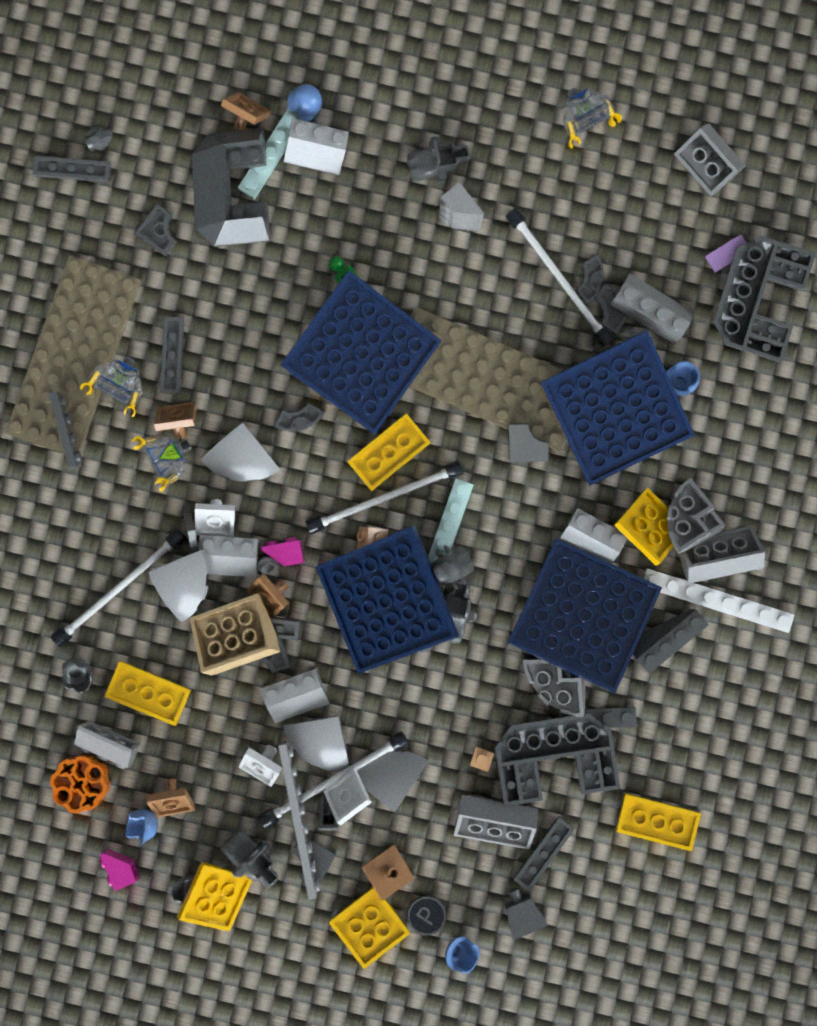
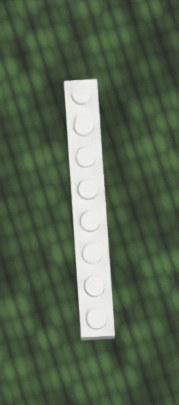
[643,568,794,633]

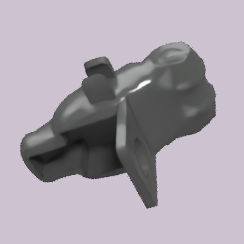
[407,136,470,183]
[431,545,474,589]
[444,579,477,644]
[220,829,278,888]

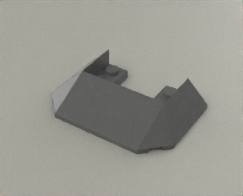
[192,127,270,247]
[713,236,816,363]
[495,713,621,806]

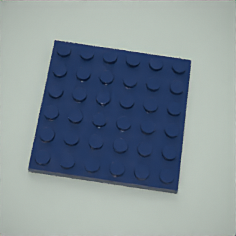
[280,270,442,434]
[540,330,695,486]
[316,525,460,674]
[507,539,662,694]

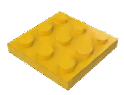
[614,487,674,566]
[177,862,252,931]
[329,887,410,969]

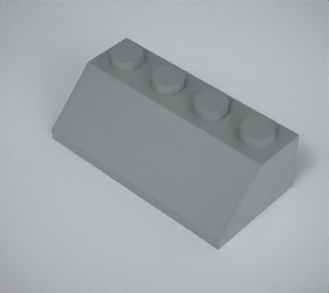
[610,273,694,344]
[679,526,765,584]
[453,795,538,850]

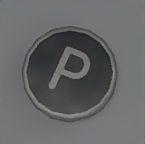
[408,895,446,935]

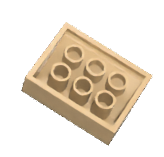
[190,593,280,676]

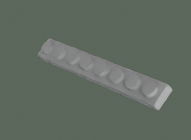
[278,741,320,900]

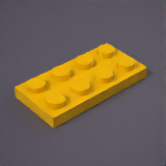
[347,413,431,491]
[104,661,191,726]
[615,793,701,851]

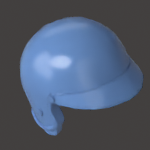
[287,84,322,121]
[666,361,700,396]
[125,809,158,845]
[445,937,480,973]

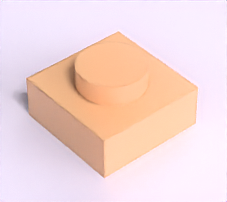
[469,746,494,772]

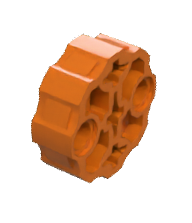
[50,753,111,814]

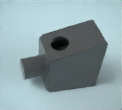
[505,888,548,940]

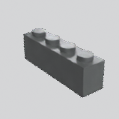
[632,609,709,674]

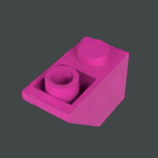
[261,537,305,566]
[100,849,140,891]

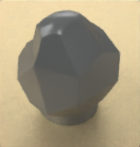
[84,126,113,151]

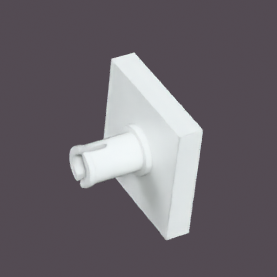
[195,499,235,537]
[239,745,282,787]
[323,769,371,825]

